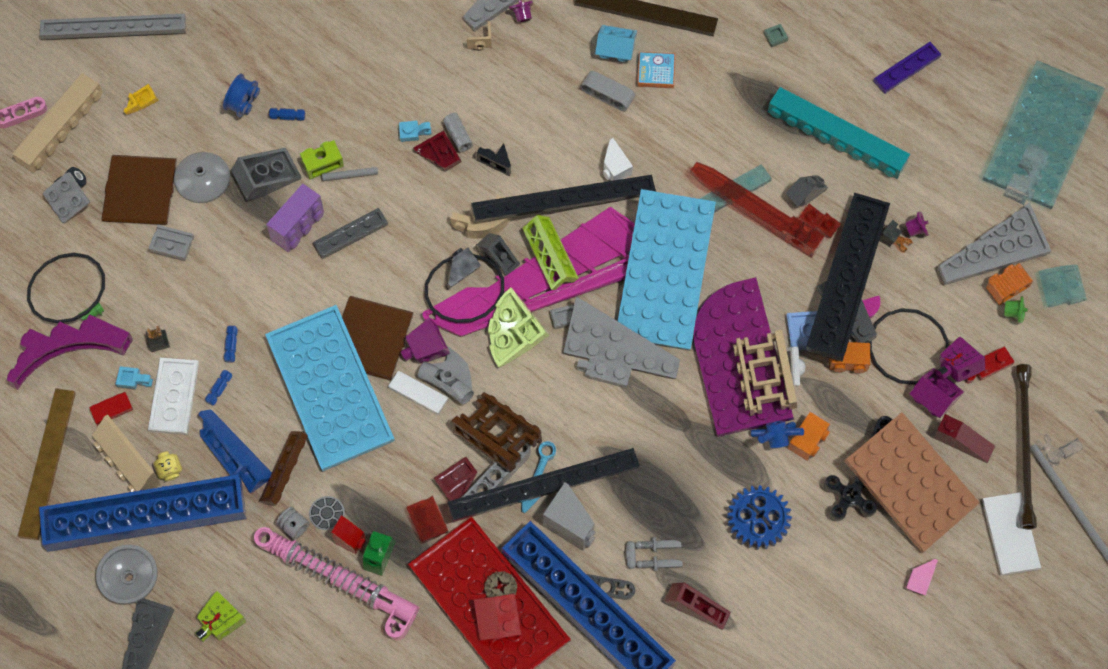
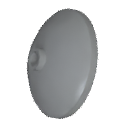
[174,152,230,203]
[96,545,158,604]

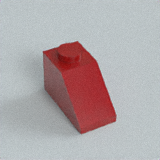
[331,515,366,554]

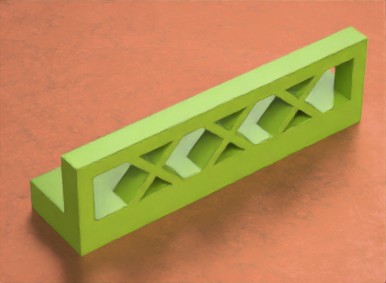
[523,215,579,290]

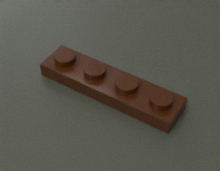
[259,431,308,505]

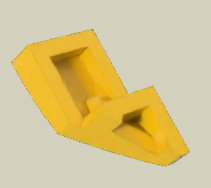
[124,84,159,115]

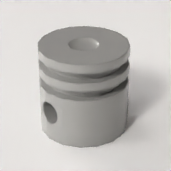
[276,507,310,540]

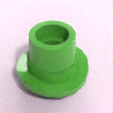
[1005,296,1028,323]

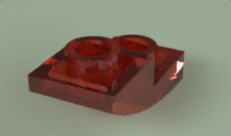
[797,204,841,238]

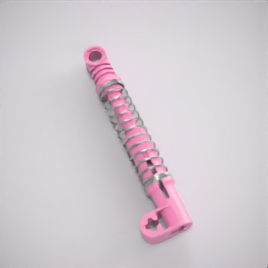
[254,527,420,641]

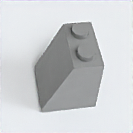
[543,483,596,551]

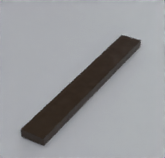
[575,0,718,36]

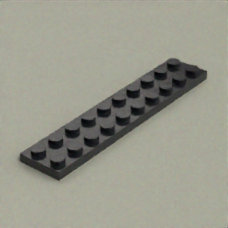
[805,192,890,362]

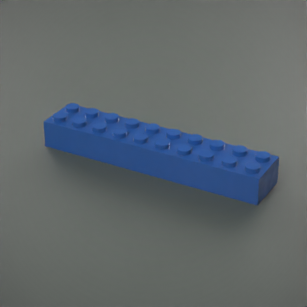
[39,474,247,552]
[502,521,676,669]

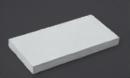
[148,358,199,435]
[982,492,1041,576]

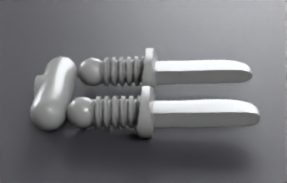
[626,537,683,571]

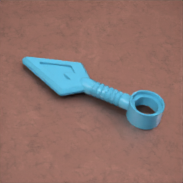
[522,441,556,513]

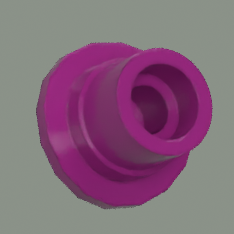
[509,0,533,23]
[905,211,929,236]

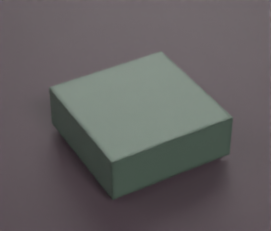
[764,24,788,47]

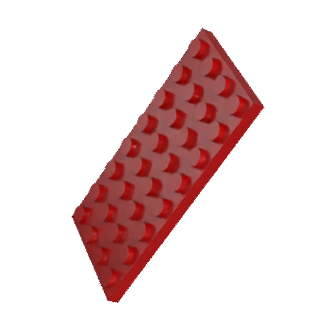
[408,517,571,669]

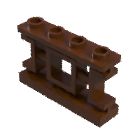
[451,392,542,473]

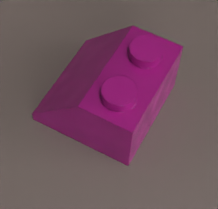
[909,368,964,418]

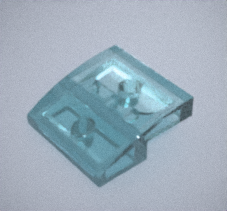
[1039,265,1087,308]

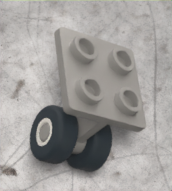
[43,167,90,223]

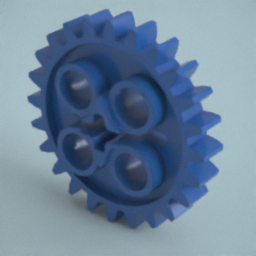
[727,485,792,549]

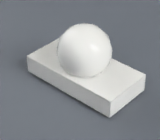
[786,347,806,386]

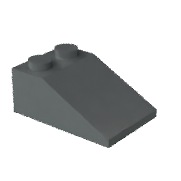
[231,147,302,200]

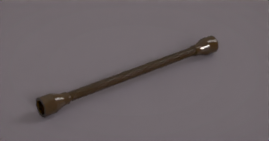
[1016,364,1037,530]

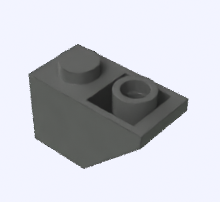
[786,175,828,207]

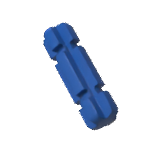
[269,108,306,120]
[224,325,238,363]
[205,370,232,406]

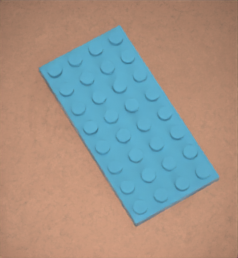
[618,189,716,350]
[265,305,395,472]

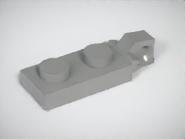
[577,359,632,388]

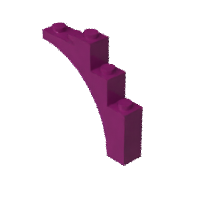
[7,314,133,390]

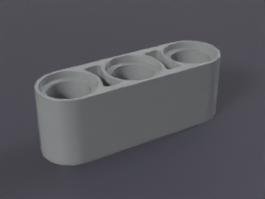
[581,71,636,111]

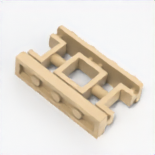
[733,330,797,416]

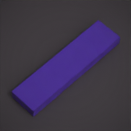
[873,42,942,94]

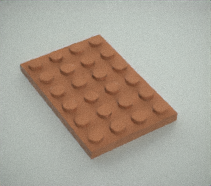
[844,412,980,553]

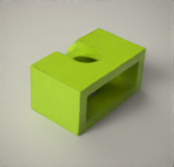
[300,140,344,180]

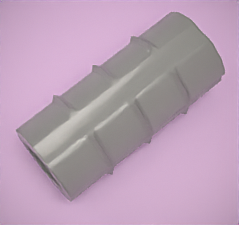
[443,113,473,152]

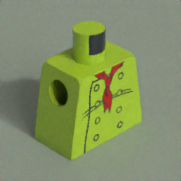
[195,591,246,642]

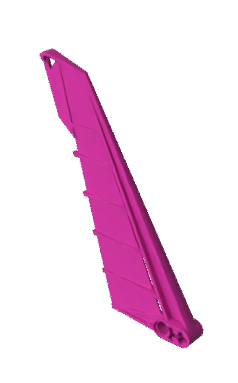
[422,206,635,337]

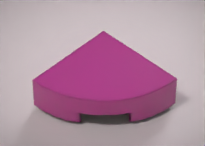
[862,296,881,319]

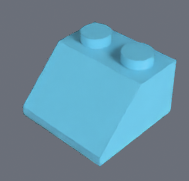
[595,25,637,62]

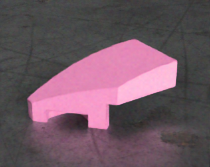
[906,559,938,595]

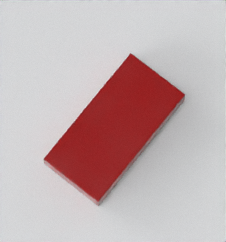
[89,392,133,426]

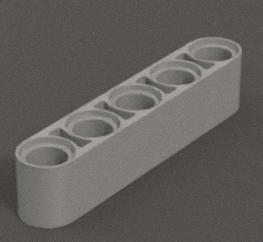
[463,443,531,497]

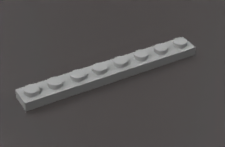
[40,14,186,39]

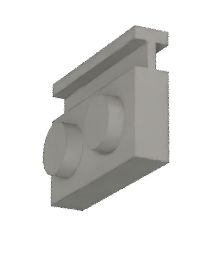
[148,225,194,261]

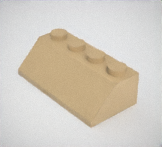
[92,415,161,492]

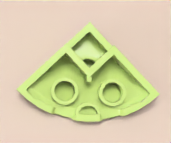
[488,287,549,368]

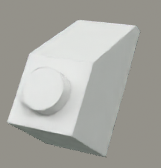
[603,138,633,181]

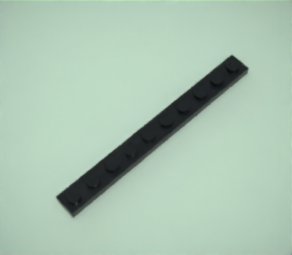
[471,175,656,223]
[447,448,640,522]

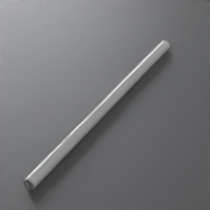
[1030,444,1108,562]

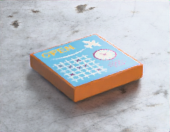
[638,52,675,88]

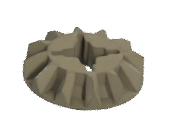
[485,571,517,597]

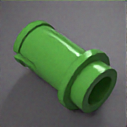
[78,302,104,320]

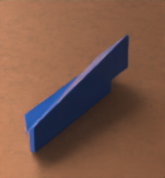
[199,409,272,493]

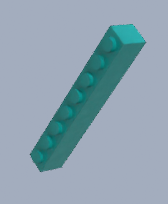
[768,87,910,179]

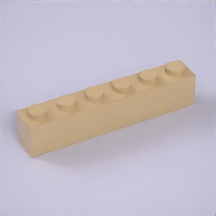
[12,73,103,173]

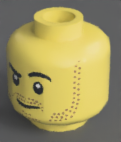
[153,451,182,482]

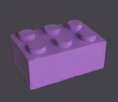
[266,184,324,252]

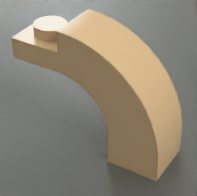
[451,195,512,239]

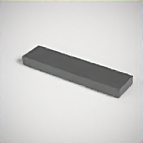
[313,208,388,259]

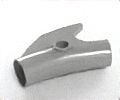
[418,346,474,404]

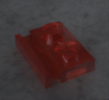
[406,496,449,544]

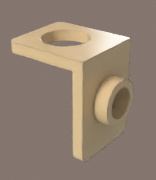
[467,21,492,50]

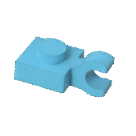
[399,121,432,142]
[116,366,153,389]

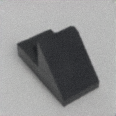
[476,144,511,176]

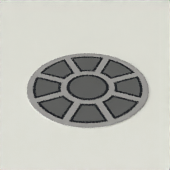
[309,496,345,530]

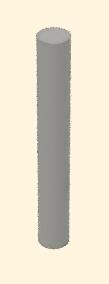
[322,167,378,181]

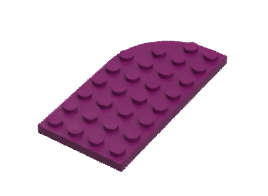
[694,277,794,437]

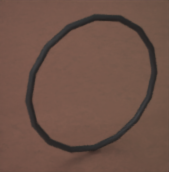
[27,252,105,324]
[425,254,504,323]
[869,308,949,385]

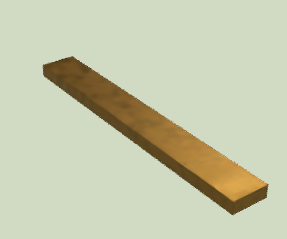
[18,388,76,541]

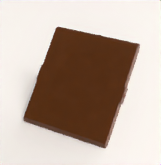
[102,155,177,225]
[342,296,414,380]

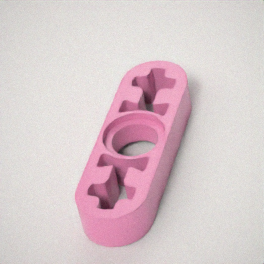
[0,97,47,128]

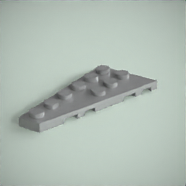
[938,202,1051,285]
[563,297,680,378]

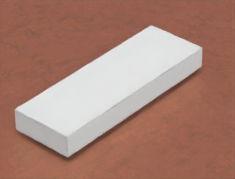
[388,371,448,415]

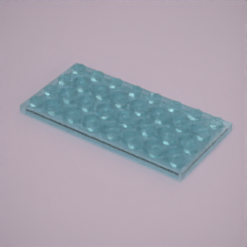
[982,60,1105,209]

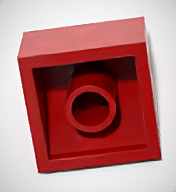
[474,593,521,640]

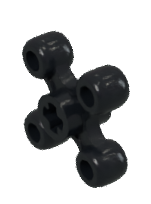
[824,475,877,521]

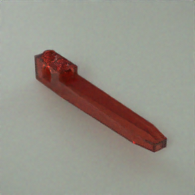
[690,162,825,258]

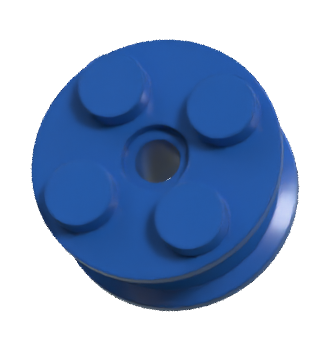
[223,73,260,117]

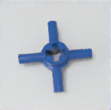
[751,421,804,448]

